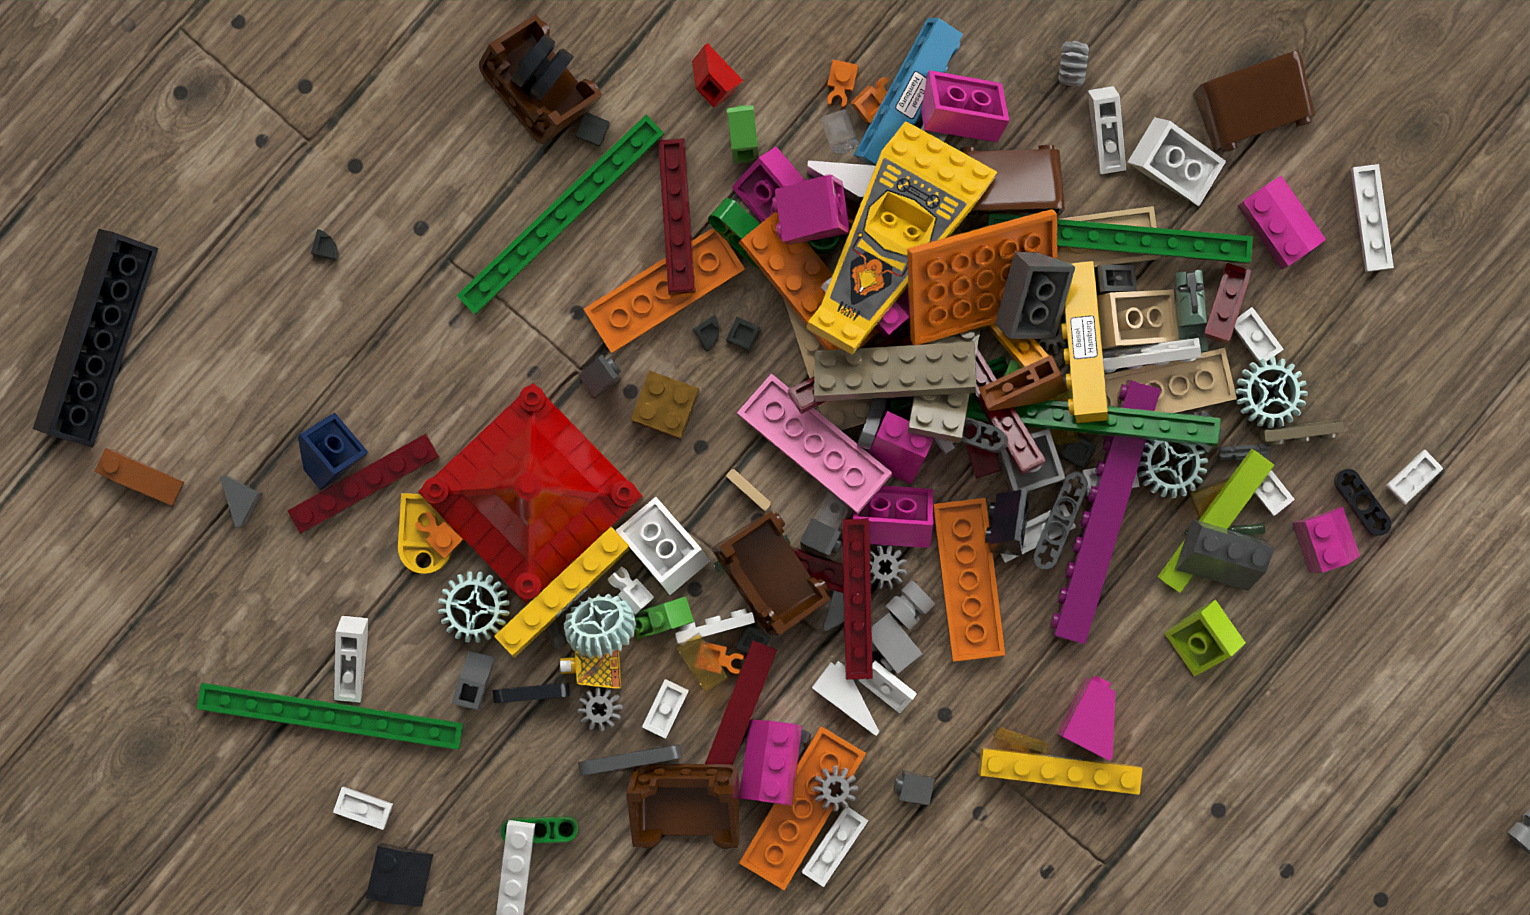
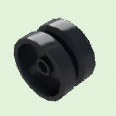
[510,34,574,102]

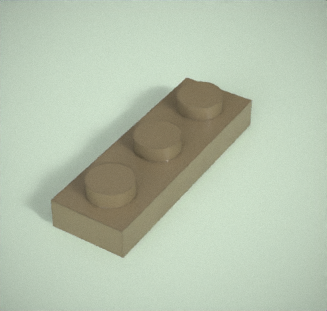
[1259,419,1344,445]

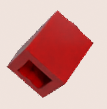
[692,43,743,108]

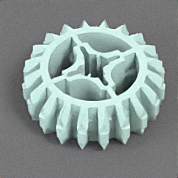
[1235,357,1308,428]
[1138,440,1208,498]
[438,572,510,643]
[564,593,636,659]

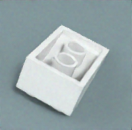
[1128,117,1226,206]
[807,161,876,204]
[616,497,710,595]

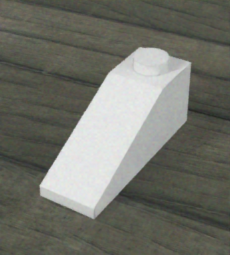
[1088,86,1126,174]
[334,616,368,703]
[812,661,879,735]

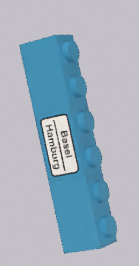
[854,18,963,166]

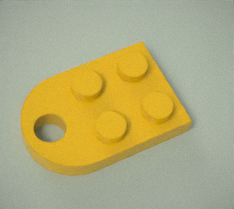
[398,493,453,574]

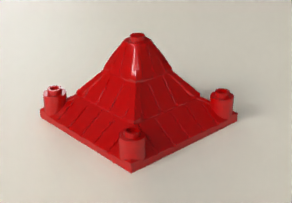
[418,383,643,605]

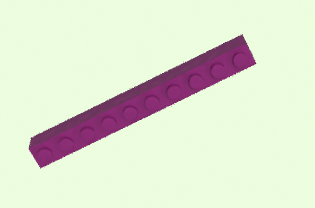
[1050,380,1161,644]

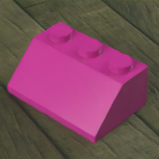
[921,70,1009,142]
[732,147,806,222]
[1237,176,1326,270]
[852,486,933,548]
[739,719,802,806]

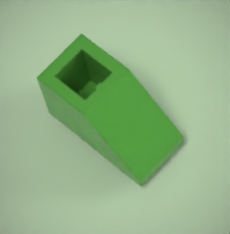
[727,105,759,164]
[634,597,694,640]

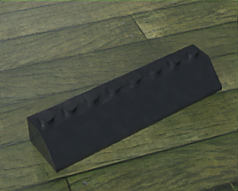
[33,229,158,448]

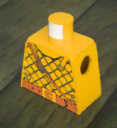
[560,650,621,688]

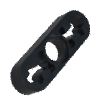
[1334,469,1391,536]
[493,683,570,703]

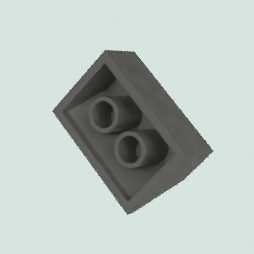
[995,252,1076,339]
[1175,519,1275,590]

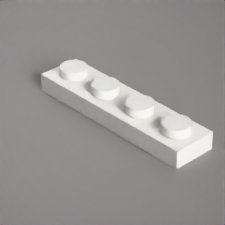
[1351,164,1394,272]
[1102,338,1201,373]
[496,820,535,915]

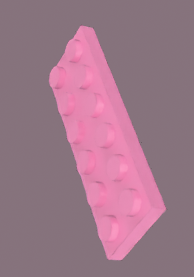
[737,374,892,514]

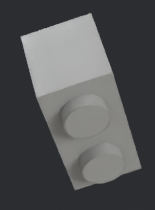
[872,612,922,674]

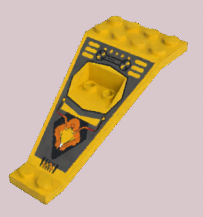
[806,121,997,355]

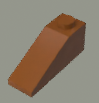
[978,354,1068,411]
[94,448,184,506]

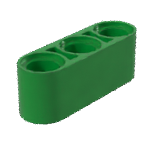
[708,198,760,269]
[500,816,579,843]

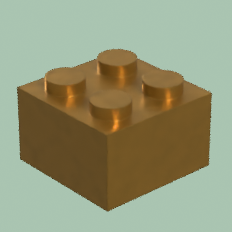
[630,370,699,439]

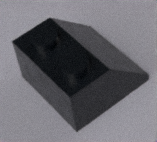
[985,489,1029,556]
[366,843,434,907]

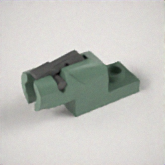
[1175,270,1208,352]

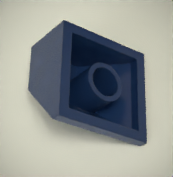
[298,412,368,490]

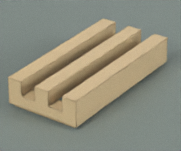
[726,469,771,511]

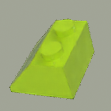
[1164,600,1246,677]

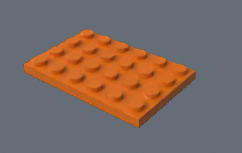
[907,209,1057,345]

